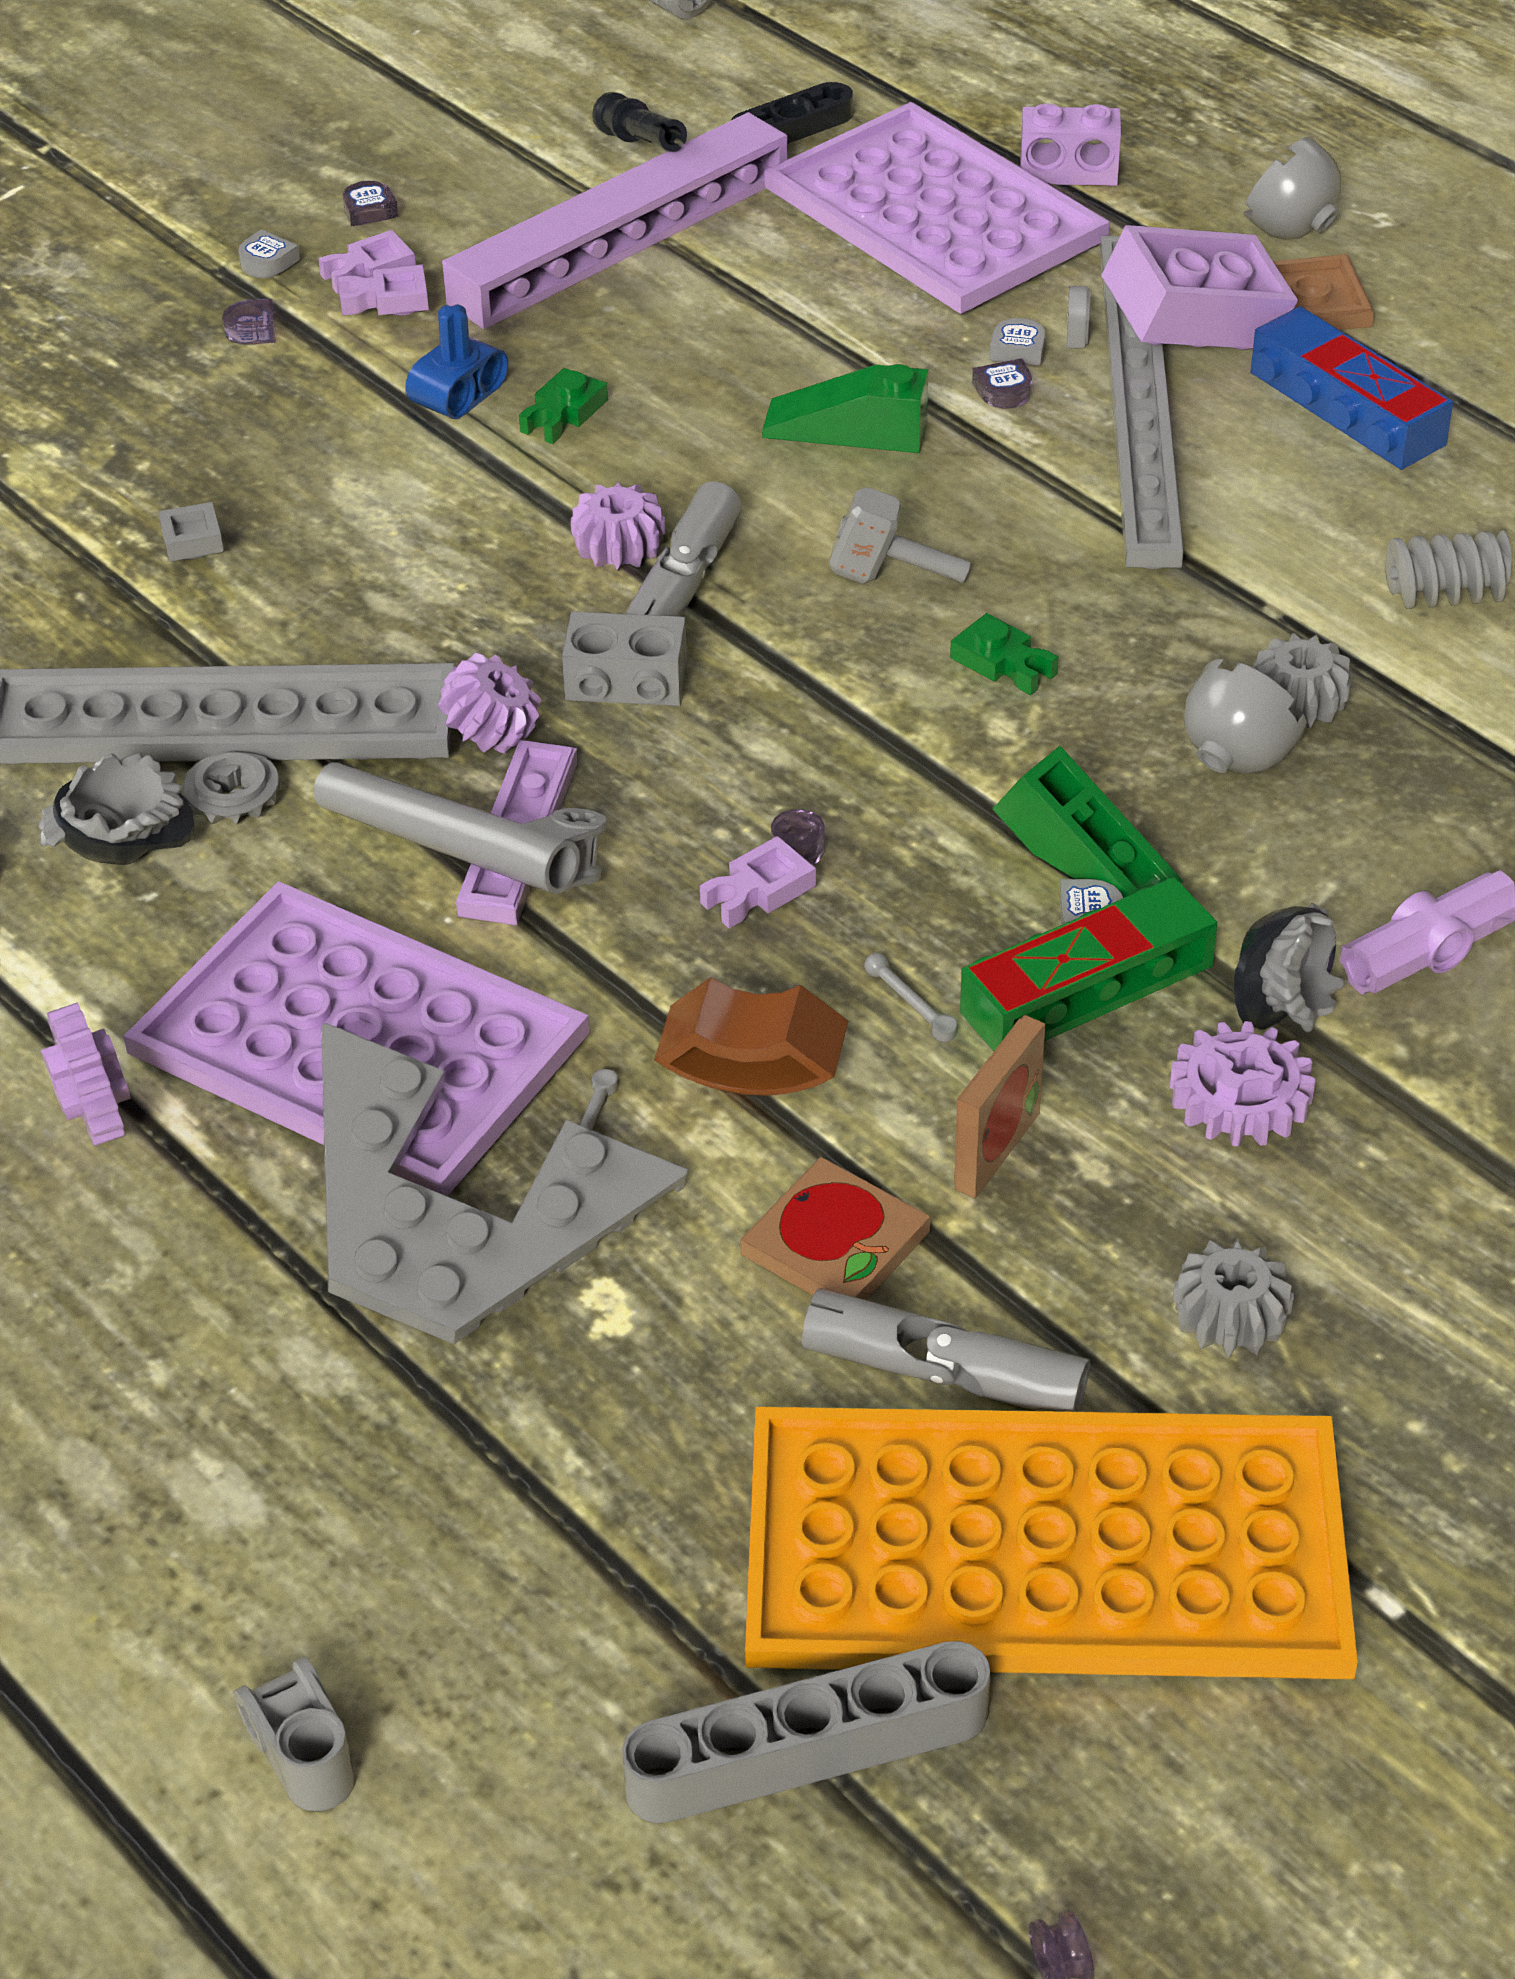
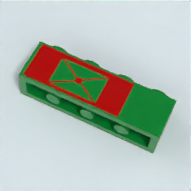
[960,877,1218,1052]

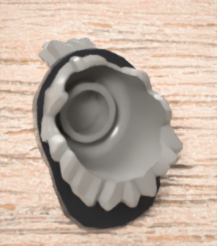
[38,753,194,865]
[1234,903,1344,1032]

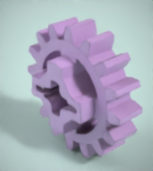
[41,1002,131,1146]
[1169,1021,1315,1146]

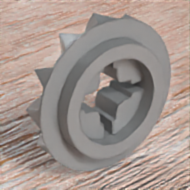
[183,752,280,825]

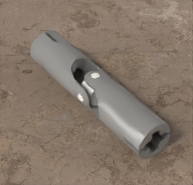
[625,481,742,617]
[802,1288,1090,1412]

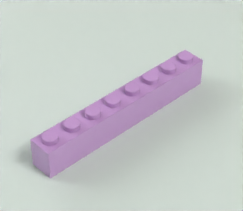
[442,112,787,329]

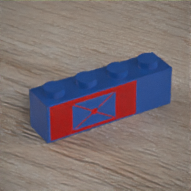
[1250,306,1453,470]

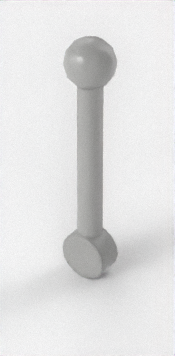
[864,953,957,1042]
[580,1069,618,1130]

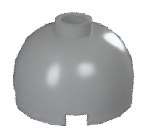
[1244,137,1341,239]
[1184,659,1307,774]

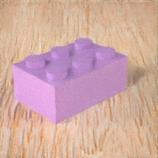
[1101,225,1298,350]

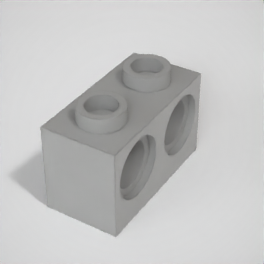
[562,612,687,706]

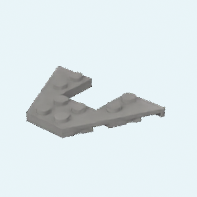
[321,1022,689,1344]

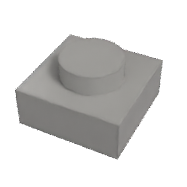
[158,502,224,562]

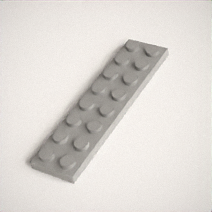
[0,663,455,764]

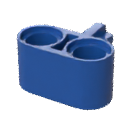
[405,304,509,419]

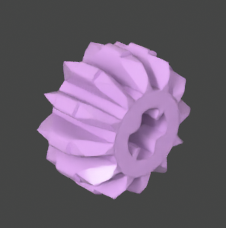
[571,481,665,571]
[437,652,542,754]

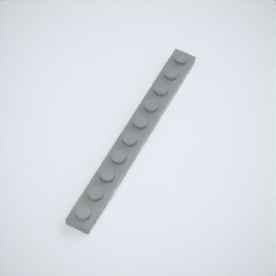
[1100,236,1183,569]

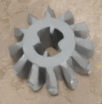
[1253,633,1351,729]
[1173,1238,1294,1358]

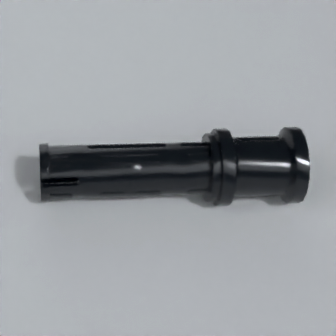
[592,91,687,152]

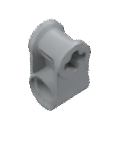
[233,1656,355,1811]

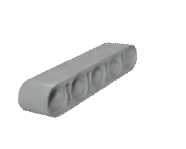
[622,1641,990,1823]

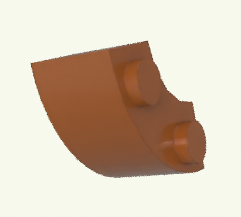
[654,977,849,1095]

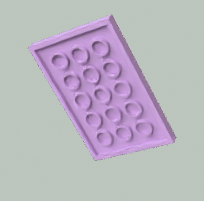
[764,102,1110,314]
[123,881,590,1196]

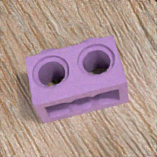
[1020,104,1121,186]

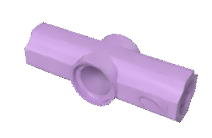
[1340,870,1515,995]

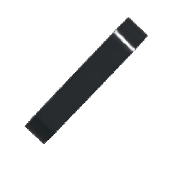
[731,82,853,144]

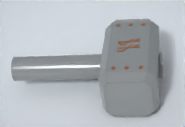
[829,487,970,584]

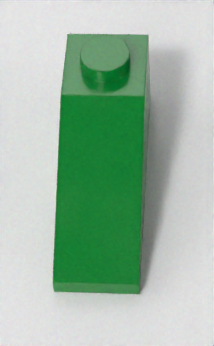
[762,364,929,453]
[992,746,1184,898]

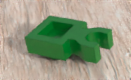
[519,368,608,444]
[950,613,1059,696]

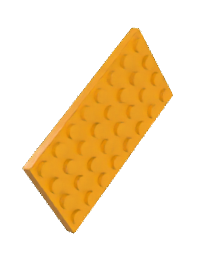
[745,1407,1358,1679]

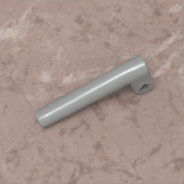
[314,763,607,894]

